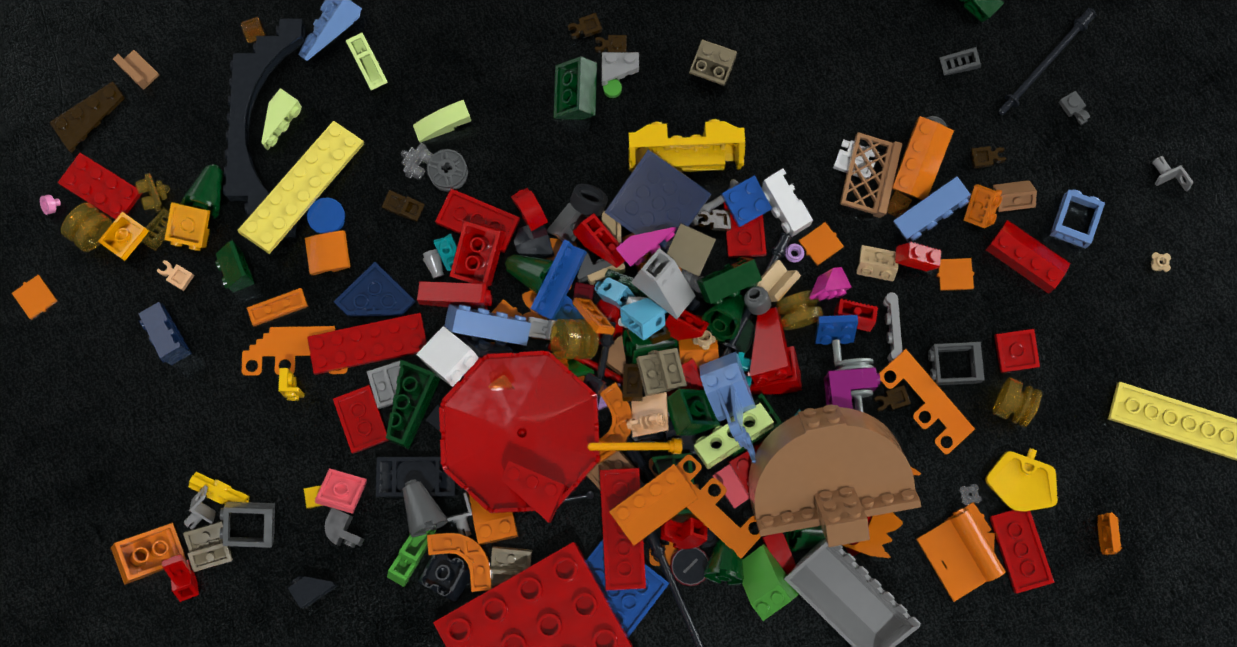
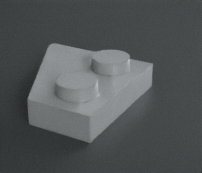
[602,52,639,86]
[367,361,400,409]

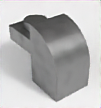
[325,508,364,548]

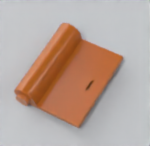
[916,508,1006,602]

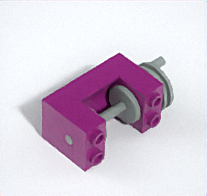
[823,340,880,412]

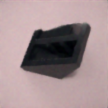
[514,224,554,259]

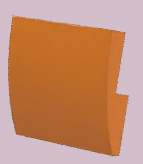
[305,231,350,275]

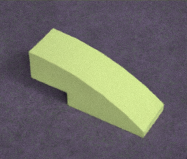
[346,33,388,90]
[413,100,471,143]

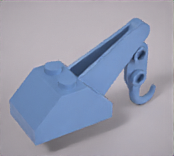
[699,352,756,464]

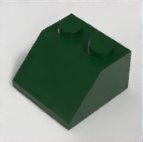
[215,240,254,292]
[667,388,720,436]

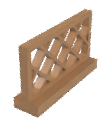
[840,133,902,218]

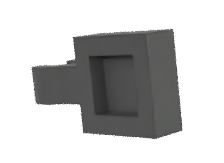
[1058,91,1090,125]

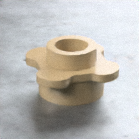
[1151,252,1171,272]
[693,330,716,350]

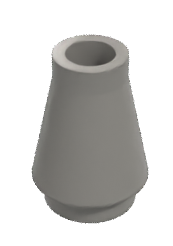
[423,249,444,279]

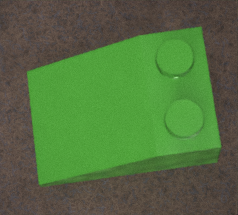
[742,544,799,621]

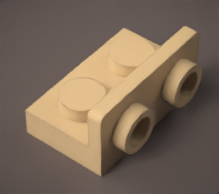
[857,245,898,281]

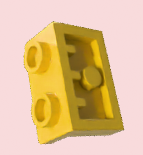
[279,368,304,401]

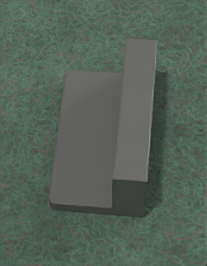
[547,203,589,244]

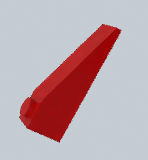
[744,346,802,395]

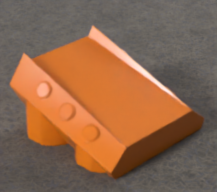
[1097,512,1122,555]

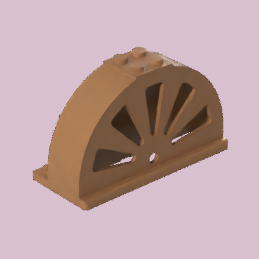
[748,405,921,547]

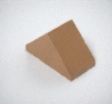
[606,336,626,377]

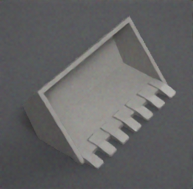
[784,539,921,647]

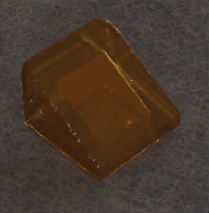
[241,17,265,43]
[887,191,912,218]
[488,375,515,391]

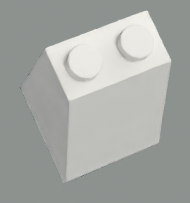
[416,326,479,387]

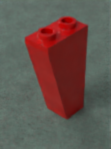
[417,282,492,310]
[750,307,793,385]

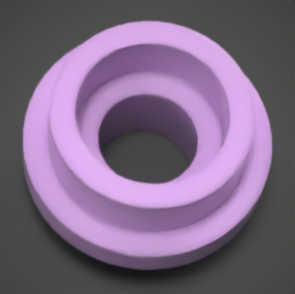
[785,244,804,263]

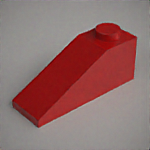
[573,213,625,268]

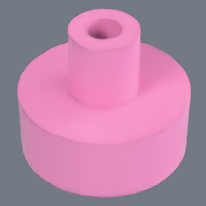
[40,195,61,215]

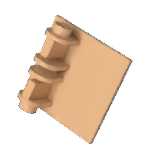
[627,392,669,437]

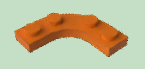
[598,382,632,464]
[427,533,492,592]

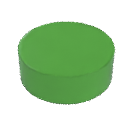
[603,79,622,98]

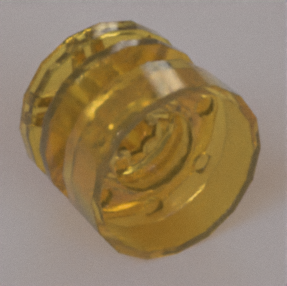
[550,319,599,360]
[993,377,1042,428]

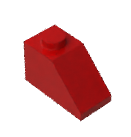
[665,310,710,340]

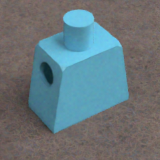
[595,277,636,309]
[620,298,668,340]

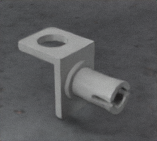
[1152,156,1193,191]
[184,485,215,529]
[447,491,472,536]

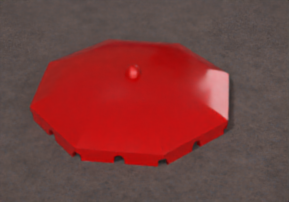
[439,351,601,513]

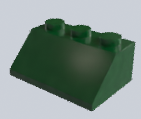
[554,56,597,120]

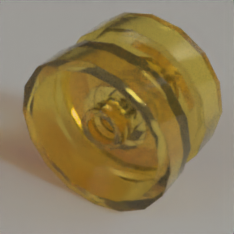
[61,203,112,252]
[776,290,824,330]

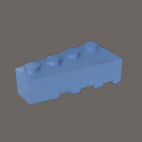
[894,177,971,241]
[444,304,531,346]

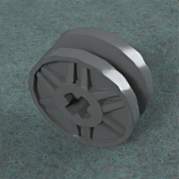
[427,149,468,192]

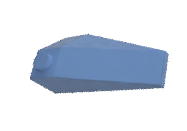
[298,0,362,61]

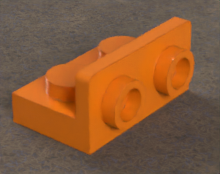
[964,184,1002,228]

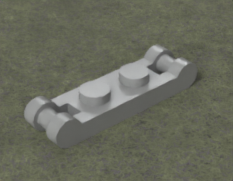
[883,292,902,363]

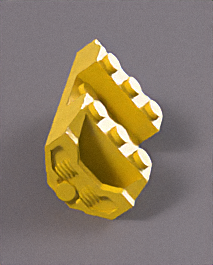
[628,119,745,172]

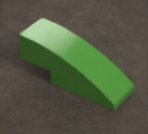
[387,530,436,587]

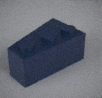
[139,302,192,365]

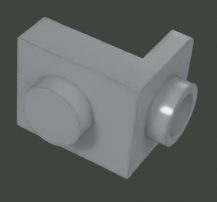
[528,317,557,340]

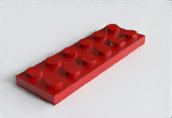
[307,313,427,375]
[600,468,646,591]

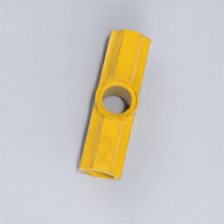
[188,472,250,504]

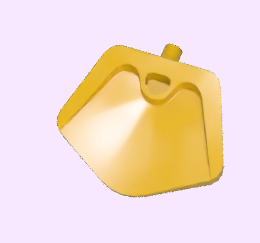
[985,448,1057,512]

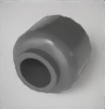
[744,286,771,315]

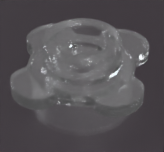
[959,484,981,505]

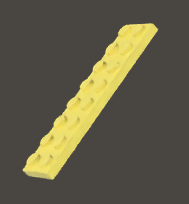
[238,121,364,254]
[1108,382,1237,461]

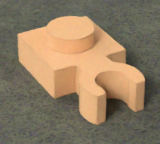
[157,260,195,291]

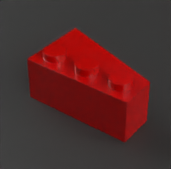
[501,461,567,523]

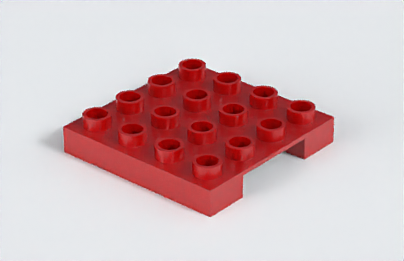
[433,542,633,647]

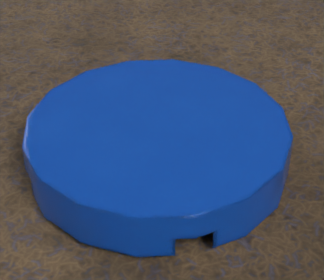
[307,198,345,234]

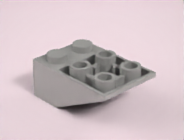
[631,248,695,319]

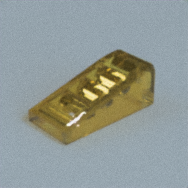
[141,208,169,251]

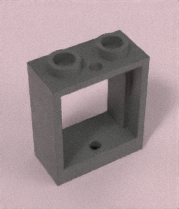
[928,342,984,385]
[220,502,275,548]

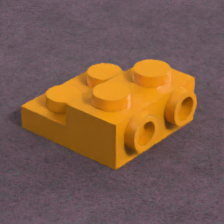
[164,202,210,251]
[98,212,149,261]

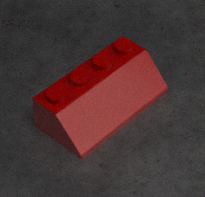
[986,220,1070,294]

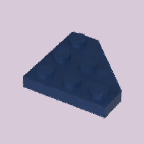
[334,262,415,316]

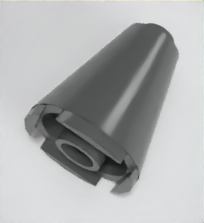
[402,479,448,538]

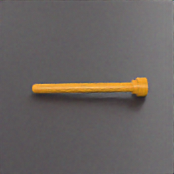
[588,438,682,454]

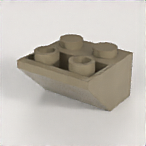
[689,39,737,86]

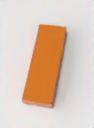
[247,288,308,326]
[572,298,615,335]

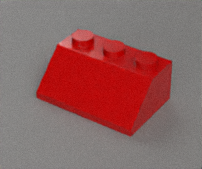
[450,221,506,287]

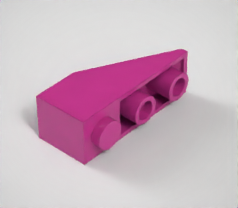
[616,227,677,266]
[810,267,851,301]

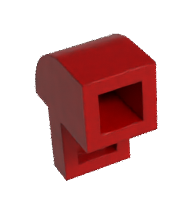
[511,188,548,231]
[661,517,707,549]
[162,554,199,602]

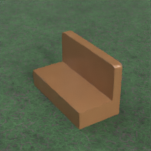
[113,50,159,90]
[993,181,1037,212]

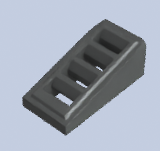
[940,47,981,76]

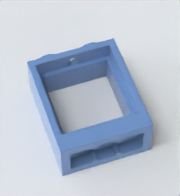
[1050,190,1105,249]

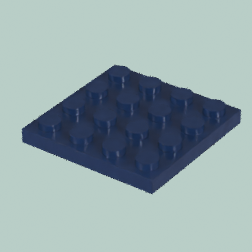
[604,149,711,254]

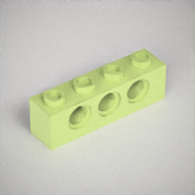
[694,403,774,469]

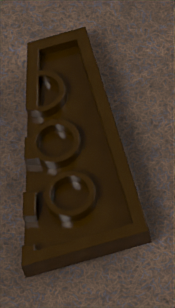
[49,81,125,153]

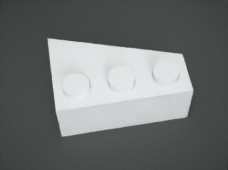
[762,169,813,237]

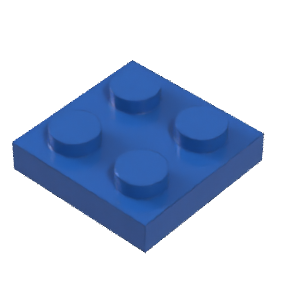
[721,176,772,227]
[815,315,858,345]

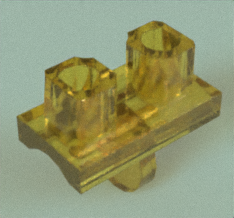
[135,173,170,212]

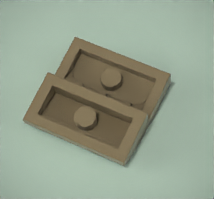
[667,224,716,276]
[636,348,687,396]
[183,520,233,572]
[490,546,532,588]

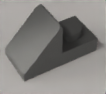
[577,253,611,283]

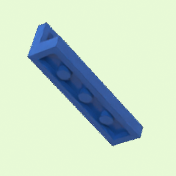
[530,239,587,320]

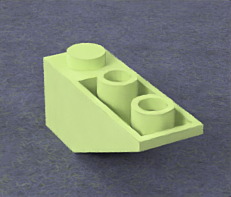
[261,88,302,150]

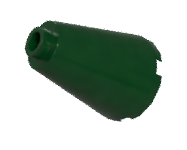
[181,164,223,218]
[505,254,553,294]
[702,294,745,341]
[623,329,678,364]
[785,526,825,552]
[704,538,744,585]

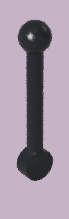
[565,491,594,501]

